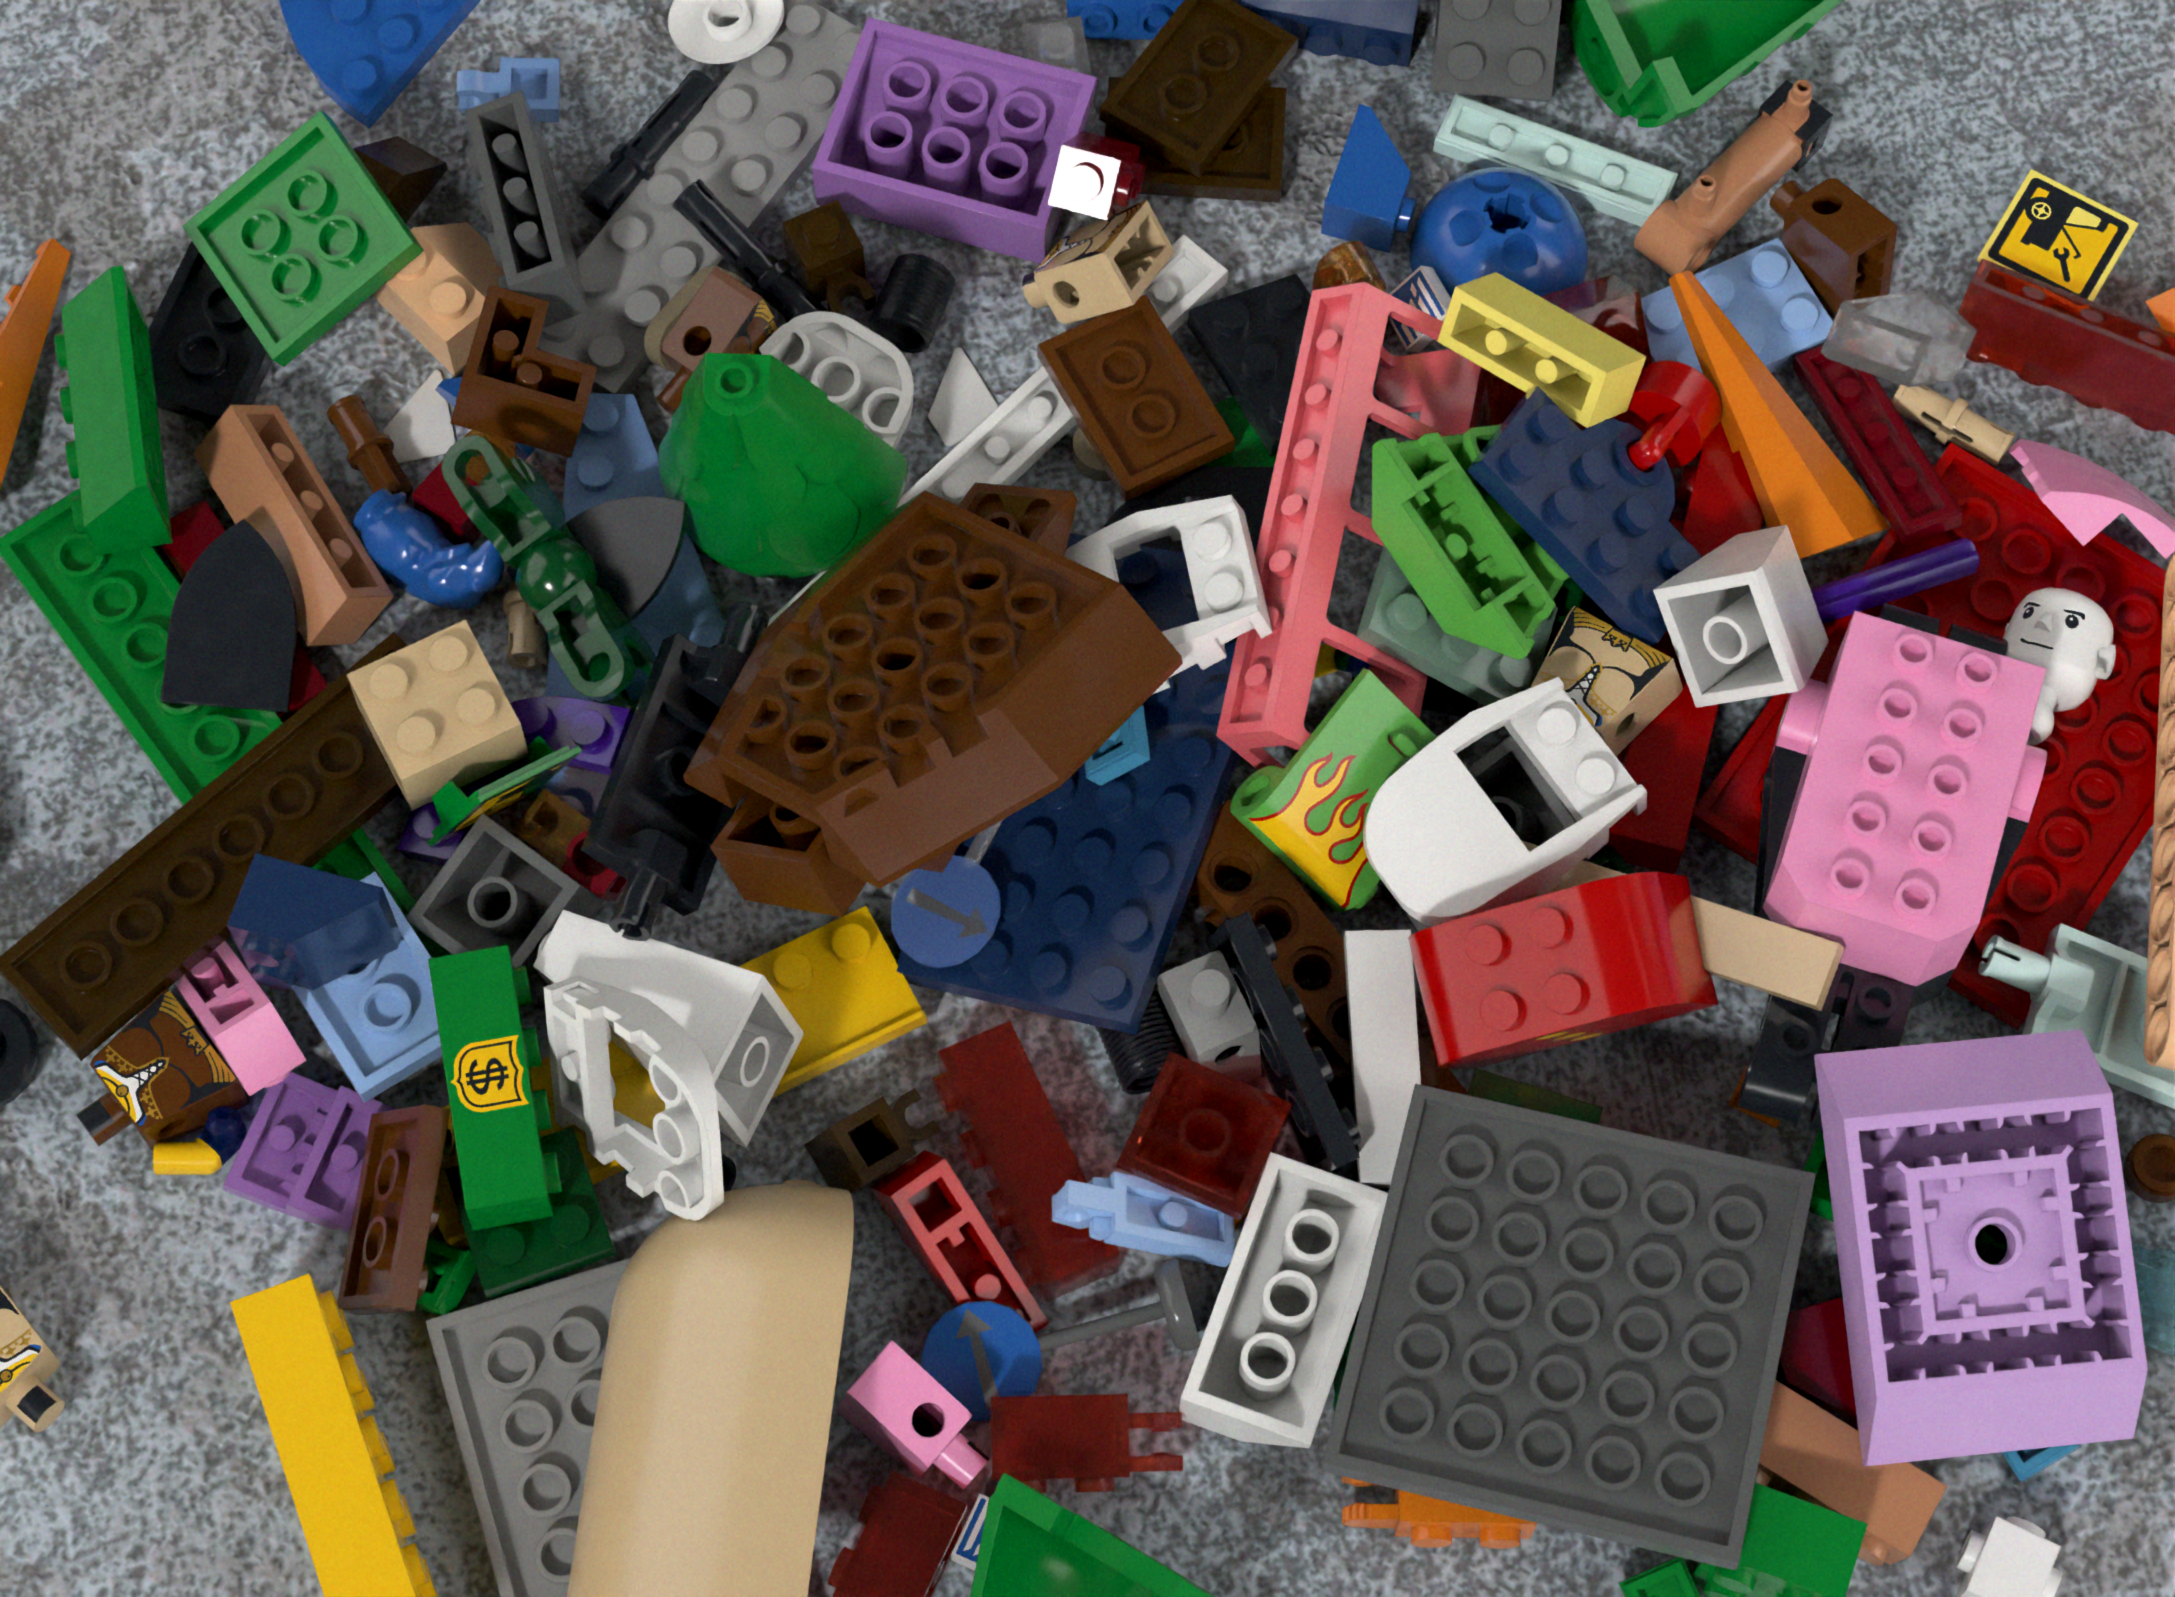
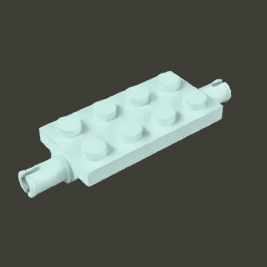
[1978,923,2175,1109]

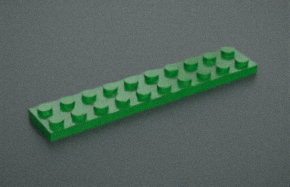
[0,488,447,958]

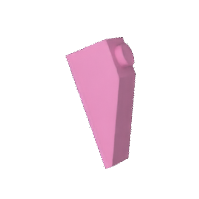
[173,941,307,1096]

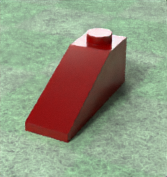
[870,1150,1049,1333]

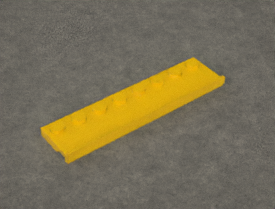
[436,906,927,1248]

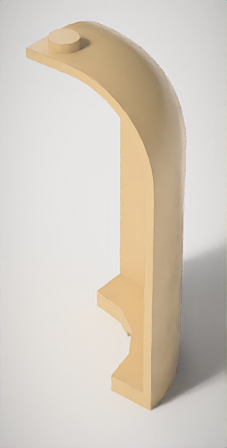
[567,1180,854,1597]

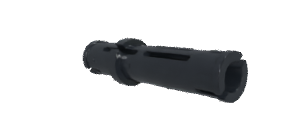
[580,70,717,221]
[672,179,828,323]

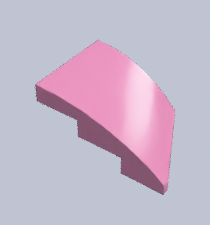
[2008,438,2175,559]

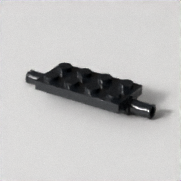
[581,601,770,941]

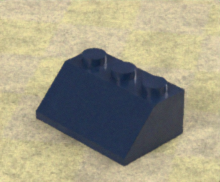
[1238,0,1421,67]

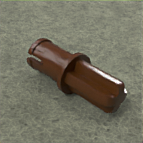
[327,395,413,499]

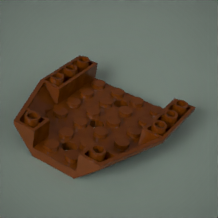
[683,490,1183,889]

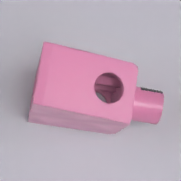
[836,1340,990,1490]

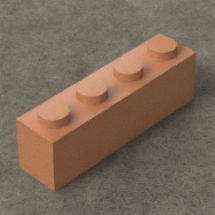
[193,405,394,646]
[1755,1380,1948,1566]

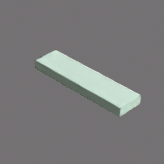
[1433,94,1678,227]

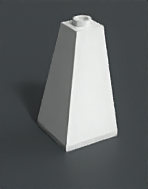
[533,910,804,1147]

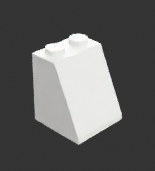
[1653,525,1829,708]

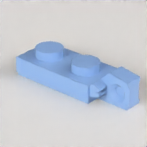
[1052,1171,1235,1267]

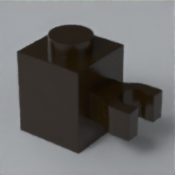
[782,199,876,315]
[804,1088,940,1194]

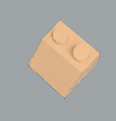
[375,222,505,378]

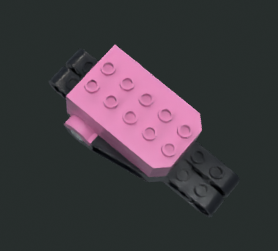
[1738,603,2047,1134]

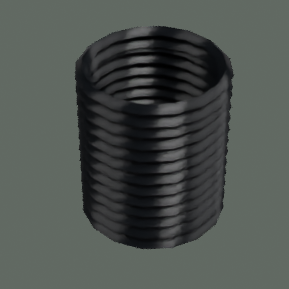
[868,253,956,353]
[1095,990,1188,1095]

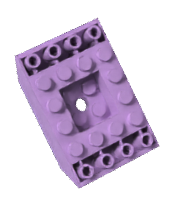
[1814,1029,2148,1466]

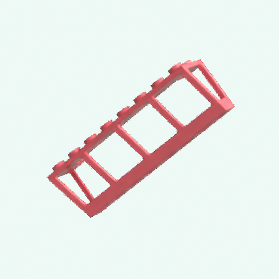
[1216,282,1487,770]

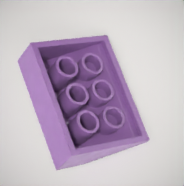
[812,17,1097,264]

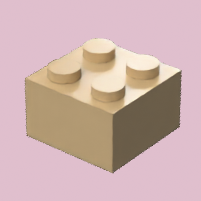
[347,620,529,811]

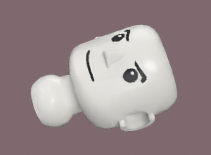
[2003,587,2116,746]

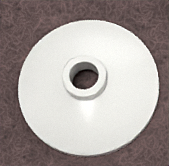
[668,0,784,64]

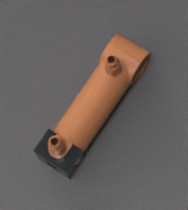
[1634,79,1833,276]

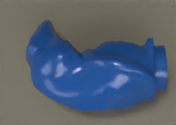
[353,488,505,610]

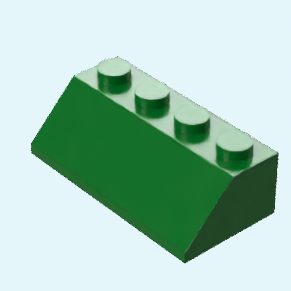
[54,265,173,555]

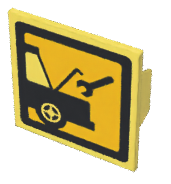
[1976,169,2139,316]

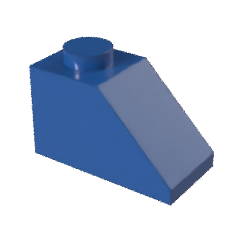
[1321,104,1417,253]

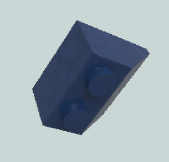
[227,853,402,991]

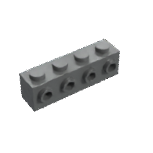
[465,90,589,327]

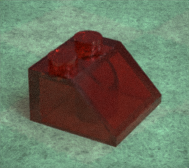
[1116,1052,1292,1220]

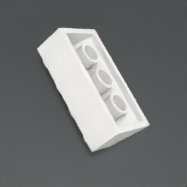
[1178,1152,1388,1448]

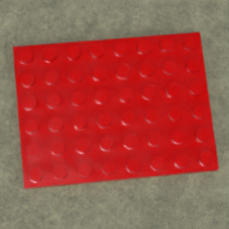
[1690,442,2166,1031]

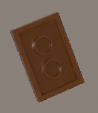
[1037,294,1235,502]
[337,1104,452,1315]

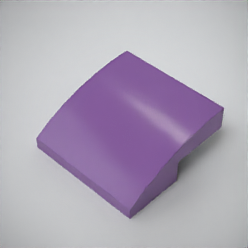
[223,1072,396,1233]

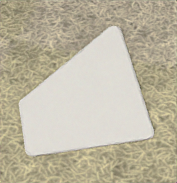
[928,347,999,447]
[383,370,455,463]

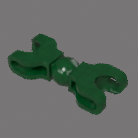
[442,435,657,713]

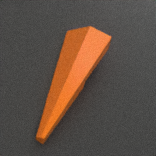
[0,238,71,489]
[1668,270,1890,560]

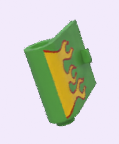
[1230,668,1468,912]

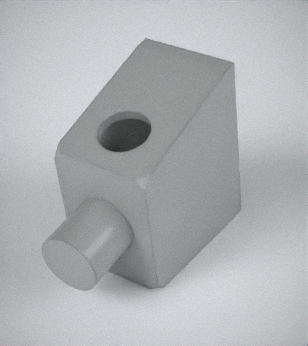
[1153,950,1262,1102]

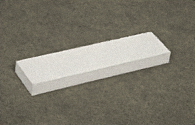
[1344,929,1421,1189]

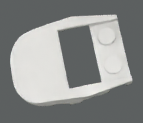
[759,311,914,449]
[1065,495,1273,694]
[1363,677,1647,927]
[543,976,724,1221]

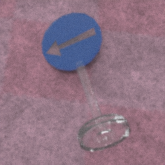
[891,819,1004,968]

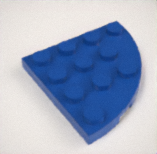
[279,0,481,129]

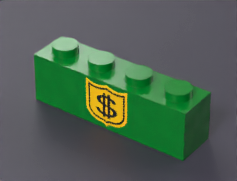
[428,945,562,1231]

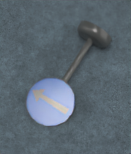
[921,1257,1201,1421]

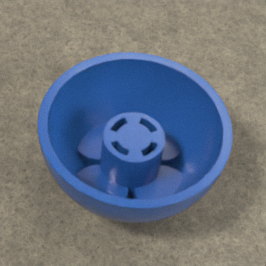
[1409,167,1588,311]

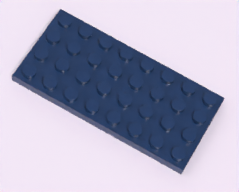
[896,533,1240,1035]

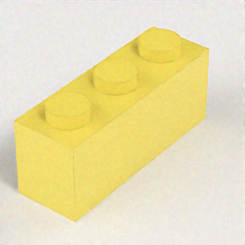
[1437,272,1647,428]

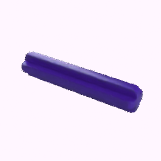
[1810,538,1980,624]

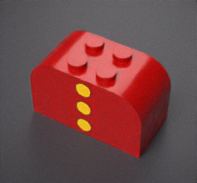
[1408,871,1719,1069]

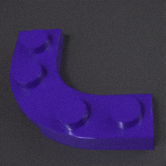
[397,696,634,866]

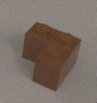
[450,284,597,458]

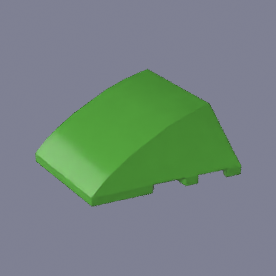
[1371,424,1570,660]

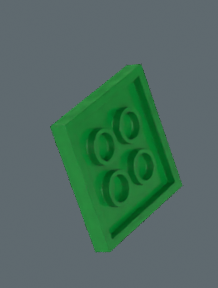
[182,110,424,367]

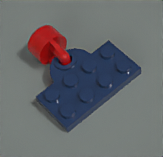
[1467,360,1722,647]

